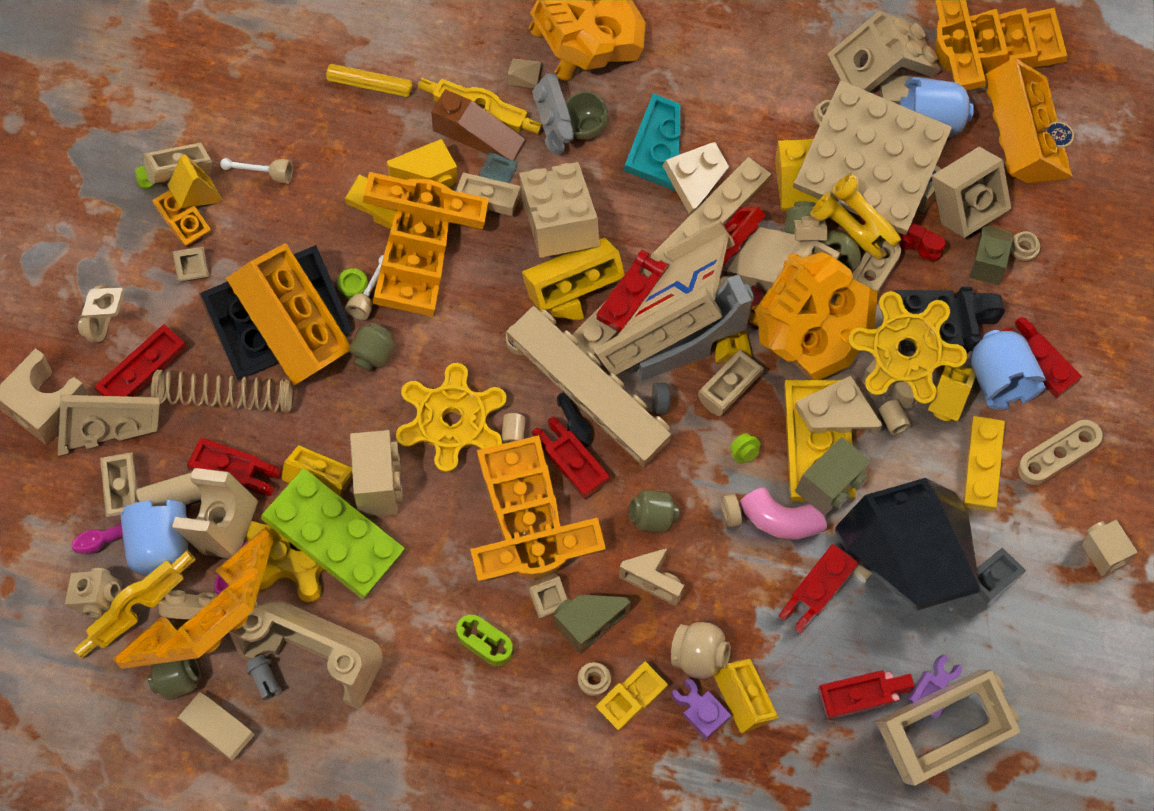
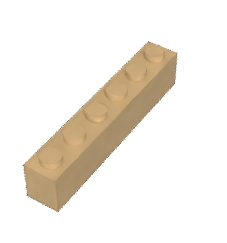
[507,305,671,468]

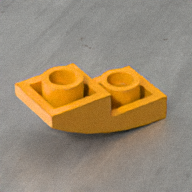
[152,190,211,247]

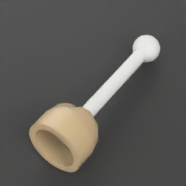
[220,158,293,184]
[345,255,384,320]

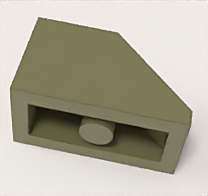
[969,225,1012,285]
[554,595,631,654]

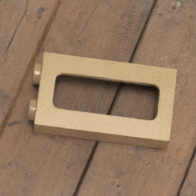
[876,670,1021,785]

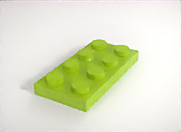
[261,468,405,600]

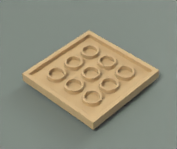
[793,80,952,235]

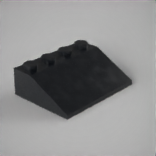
[199,245,353,380]

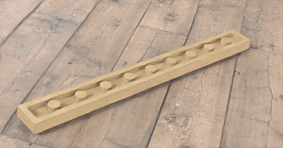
[572,157,771,357]

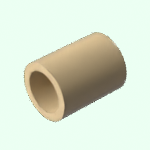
[878,400,911,435]
[502,413,525,444]

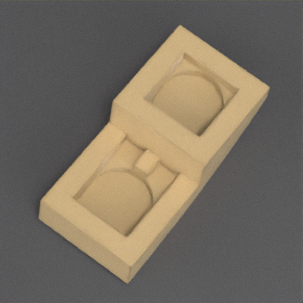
[177,692,254,761]

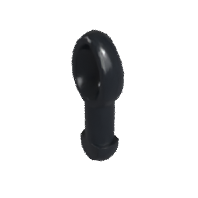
[556,392,592,448]

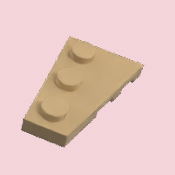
[57,395,160,456]

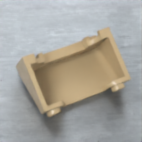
[229,600,383,709]

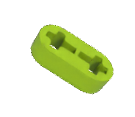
[456,614,513,666]

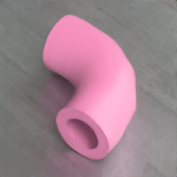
[739,487,827,540]

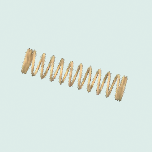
[151,370,293,414]

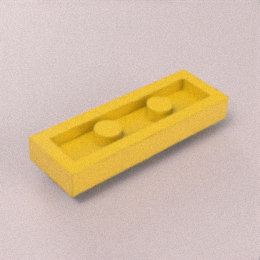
[963,416,1005,512]

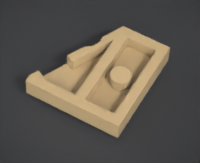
[662,142,729,214]

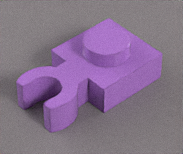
[906,655,962,719]
[671,678,731,740]

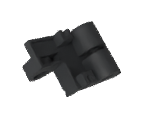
[894,286,1005,354]

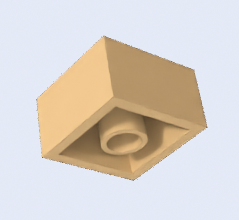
[932,147,1012,238]
[350,430,403,518]

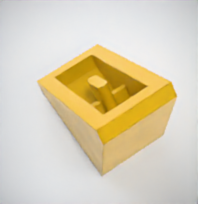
[168,154,223,208]

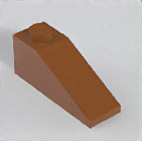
[431,89,525,165]

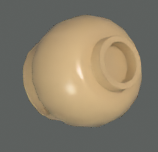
[671,622,731,679]

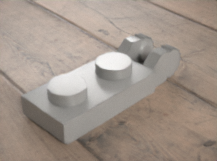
[532,73,574,155]

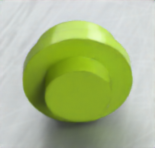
[730,433,761,463]

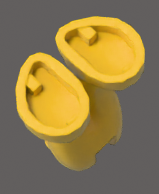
[810,173,901,260]

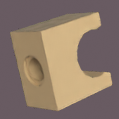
[0,348,88,445]
[172,468,258,558]

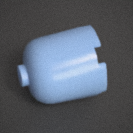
[900,77,974,138]
[971,330,1046,410]
[120,500,188,576]

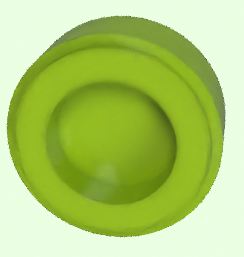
[337,268,368,300]

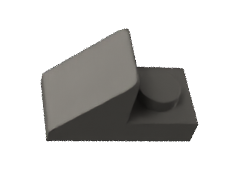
[976,548,1026,607]

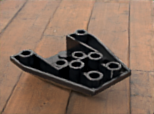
[835,478,980,611]

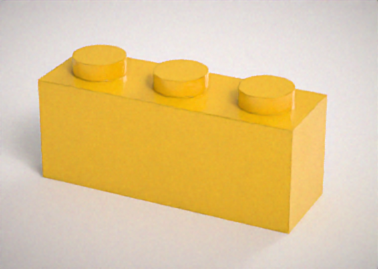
[522,238,625,311]

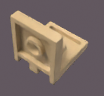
[828,10,941,92]

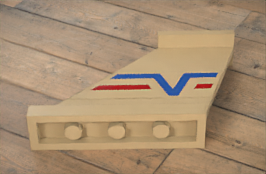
[596,220,735,375]

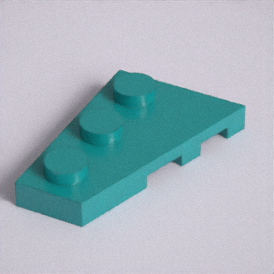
[622,93,680,192]

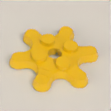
[848,291,967,404]
[396,363,507,472]
[244,521,325,602]

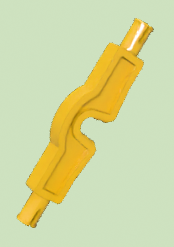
[418,77,543,135]
[74,550,196,659]

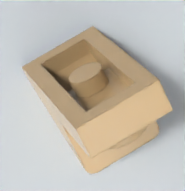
[619,549,685,607]

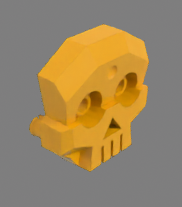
[529,0,646,81]
[748,252,878,380]

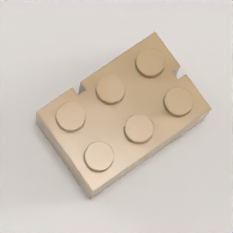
[519,162,600,258]

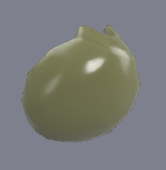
[566,91,609,140]
[817,230,861,271]

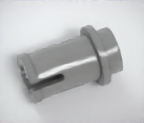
[246,655,282,700]

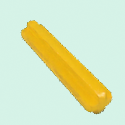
[326,64,412,97]

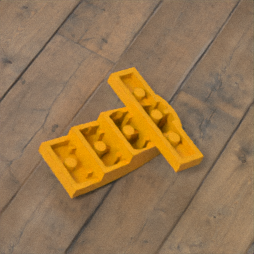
[934,0,1067,91]
[363,172,489,317]
[470,435,606,582]

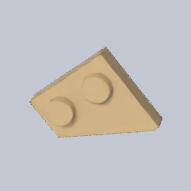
[795,376,882,433]

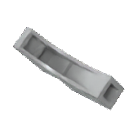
[634,274,754,381]

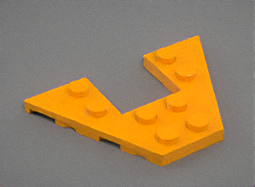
[112,527,274,669]

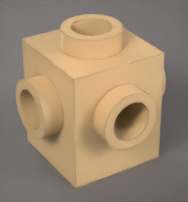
[65,568,123,618]

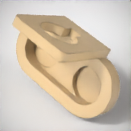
[78,285,125,342]

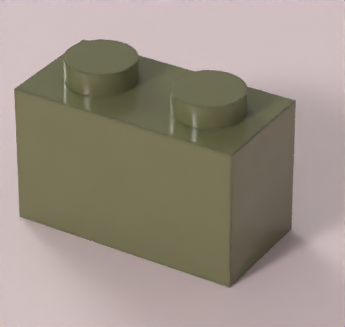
[795,437,871,516]

